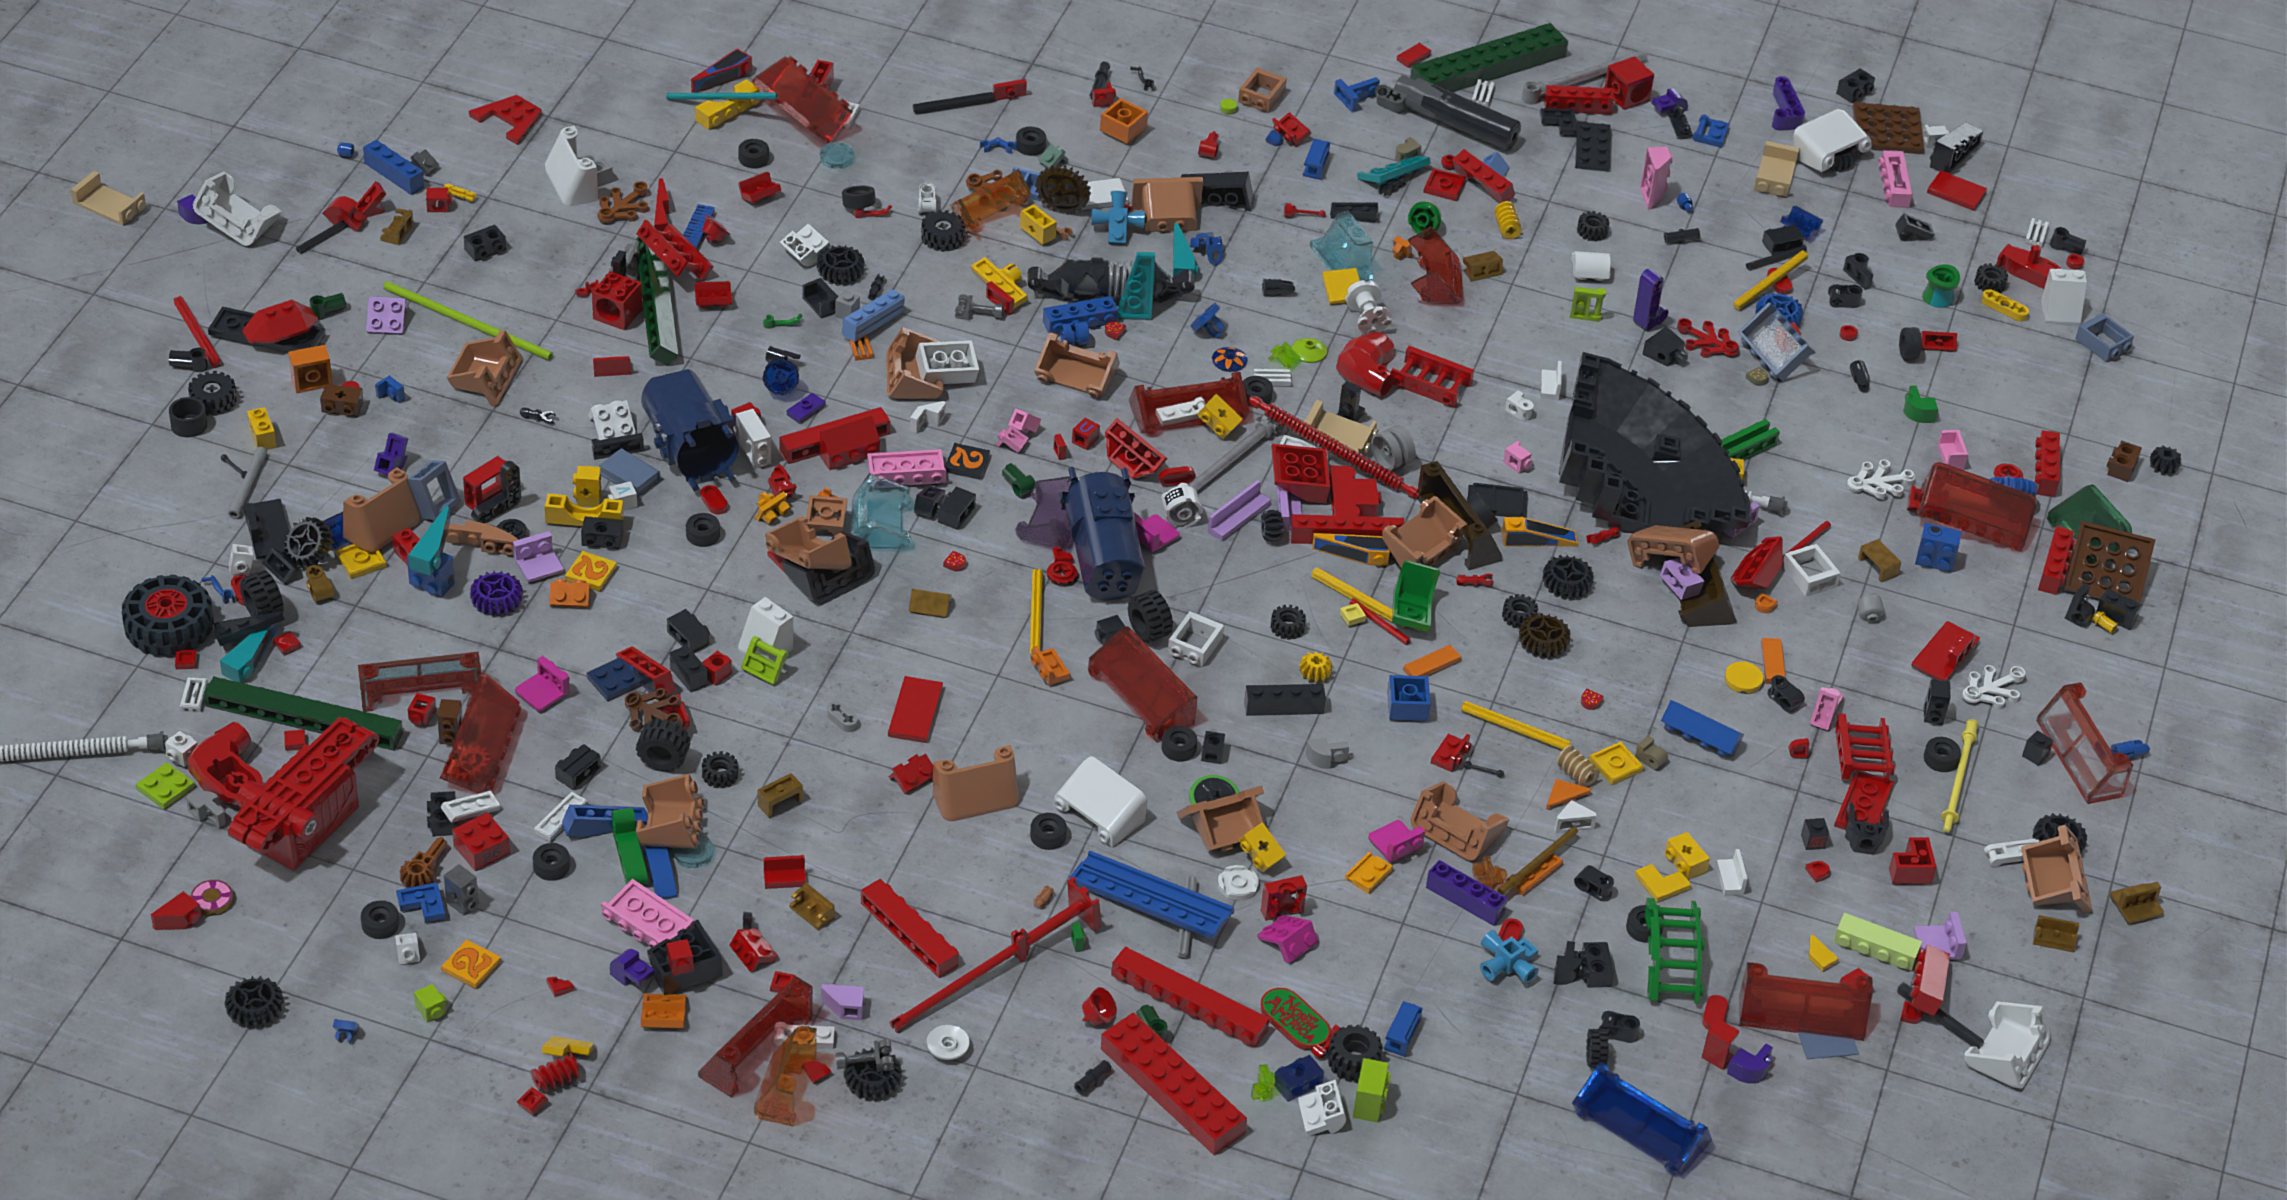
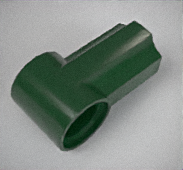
[309,293,347,320]
[1002,463,1037,497]
[1136,1004,1168,1042]

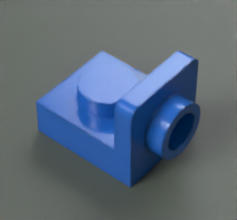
[375,375,405,403]

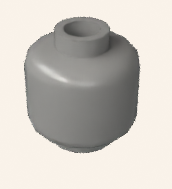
[1858,593,1884,622]

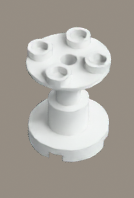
[1345,280,1392,334]

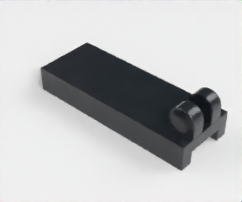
[1330,202,1379,222]
[591,433,644,460]

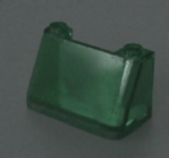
[2047,484,2132,564]

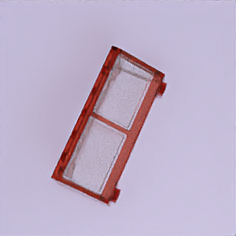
[2036,682,2133,804]

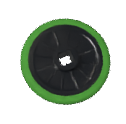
[1189,775,1240,805]

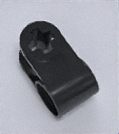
[1828,284,1863,308]
[1767,675,1805,712]
[1574,865,1614,901]
[1598,1011,1640,1043]

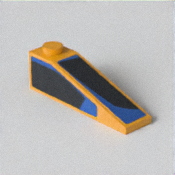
[1501,517,1578,546]
[1312,533,1390,566]

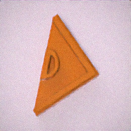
[1546,779,1591,810]

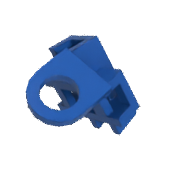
[1190,232,1223,264]

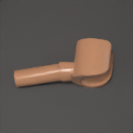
[1056,227,1073,240]

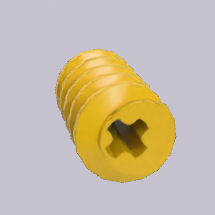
[1494,201,1522,239]

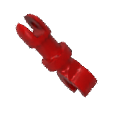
[1586,527,1620,544]
[1456,573,1494,587]

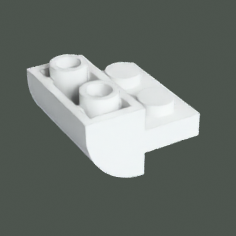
[780,224,831,267]
[1571,251,1610,281]
[1298,1080,1346,1136]

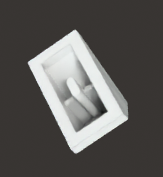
[1555,800,1597,833]

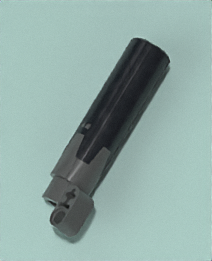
[1375,75,1521,151]

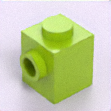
[414,983,447,1022]

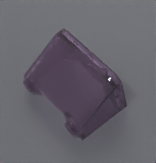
[1015,476,1078,550]

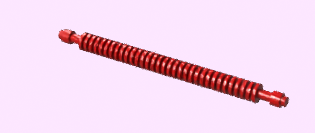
[1248,396,1419,499]

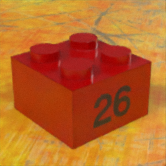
[452,812,511,871]

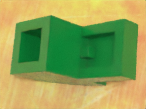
[1903,386,1938,423]

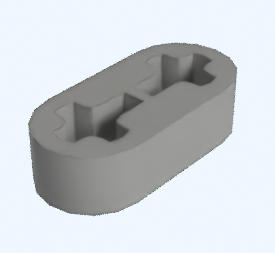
[827,701,858,732]

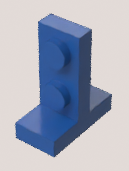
[1334,77,1380,112]

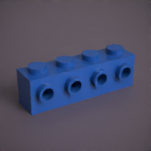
[363,140,424,195]
[1043,296,1118,334]
[1661,700,1744,757]

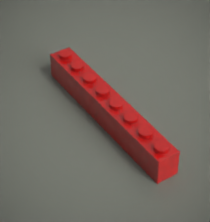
[1111,946,1270,1048]

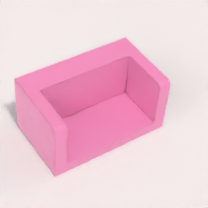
[1937,430,1968,471]

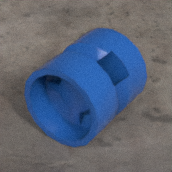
[1060,321,1090,346]

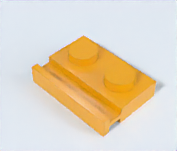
[1345,851,1393,894]

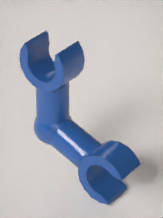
[980,137,1017,154]

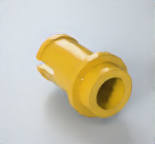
[2093,611,2118,634]

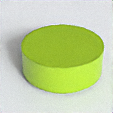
[1220,99,1237,114]

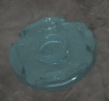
[820,142,854,169]
[673,834,713,868]

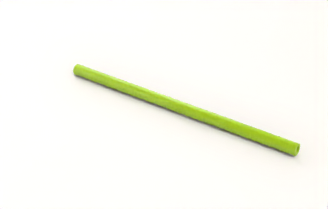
[383,281,553,361]

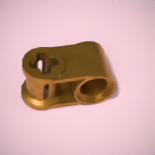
[306,565,335,602]

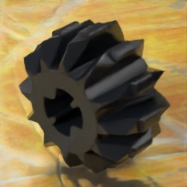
[2150,445,2181,475]
[1261,510,1284,542]

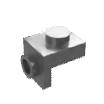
[411,149,440,176]

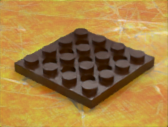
[1852,102,1924,154]
[2064,521,2156,603]

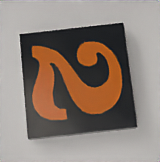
[944,443,990,479]

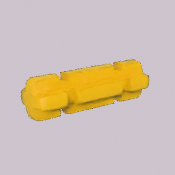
[444,184,476,202]

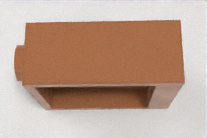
[1238,68,1287,113]

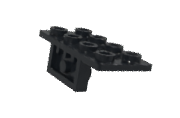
[243,499,290,559]

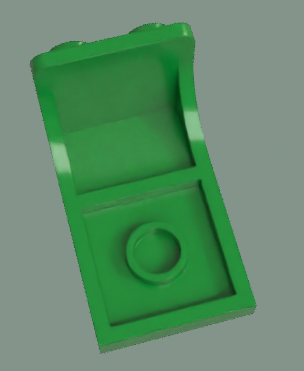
[1392,560,1440,632]

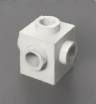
[165,731,198,767]

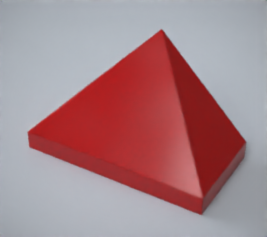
[1921,331,1957,351]

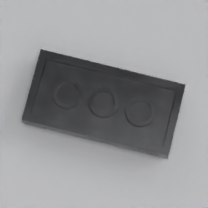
[1575,121,1611,172]

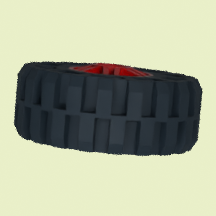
[121,574,214,657]

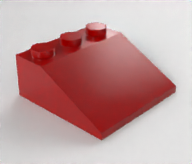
[1271,444,1330,503]

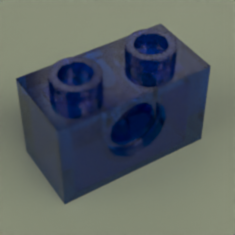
[1273,1054,1324,1102]

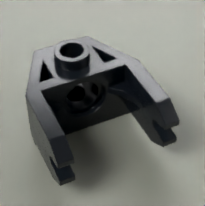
[1845,802,1889,855]

